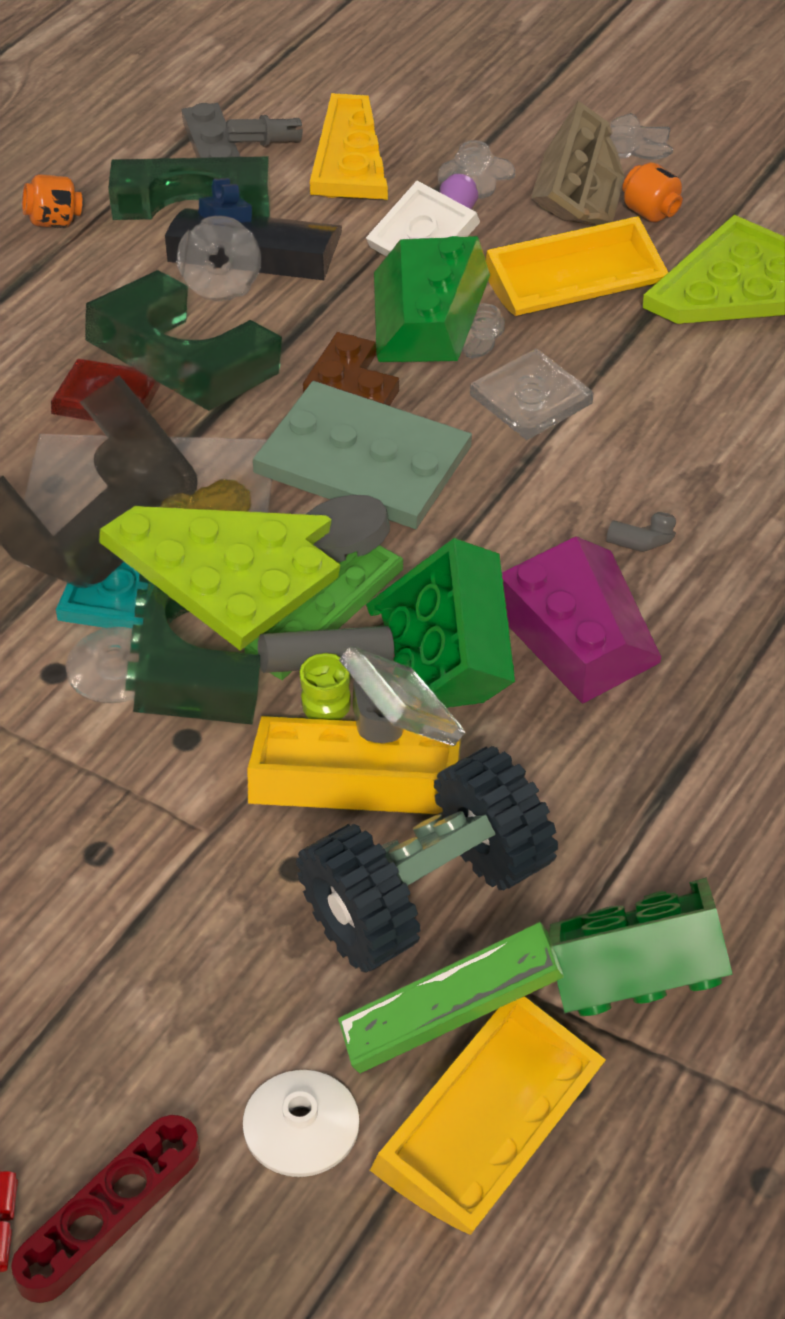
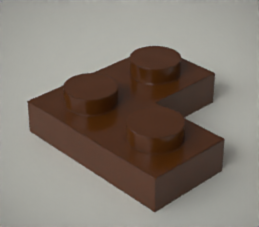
[303,332,399,406]

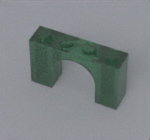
[85,270,282,411]
[125,574,260,725]

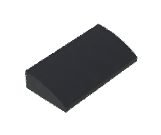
[165,208,342,281]

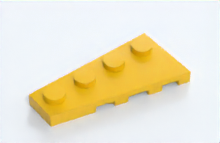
[310,93,388,200]

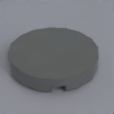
[306,495,390,562]

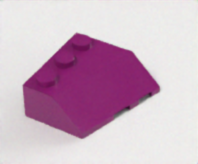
[502,536,661,704]

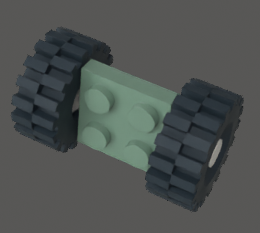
[296,746,558,973]

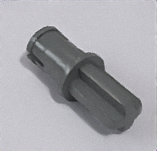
[225,115,303,146]

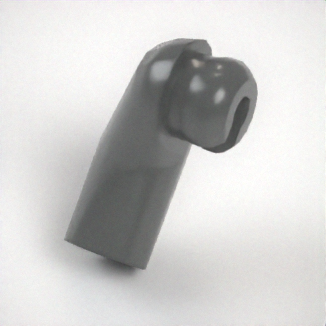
[606,512,676,552]

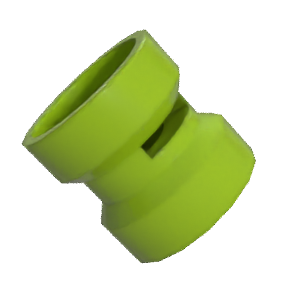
[299,653,351,720]

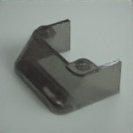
[0,375,198,588]

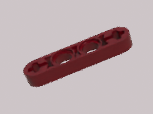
[11,1115,200,1303]

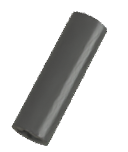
[258,626,394,673]

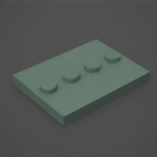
[253,381,472,529]

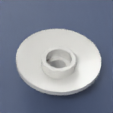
[243,1070,359,1177]

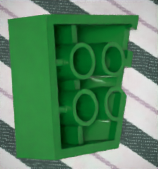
[374,236,490,362]

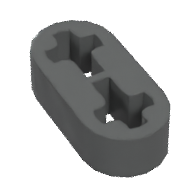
[352,672,404,743]

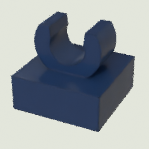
[198,178,252,225]

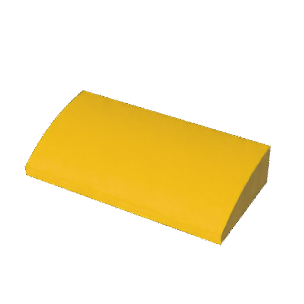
[486,216,669,316]
[247,716,461,814]
[370,996,606,1235]

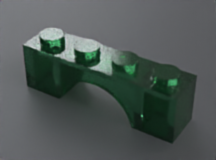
[108,156,271,220]

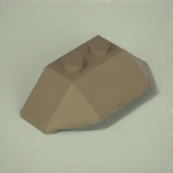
[531,101,625,226]

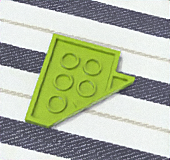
[643,215,785,324]
[99,506,340,651]

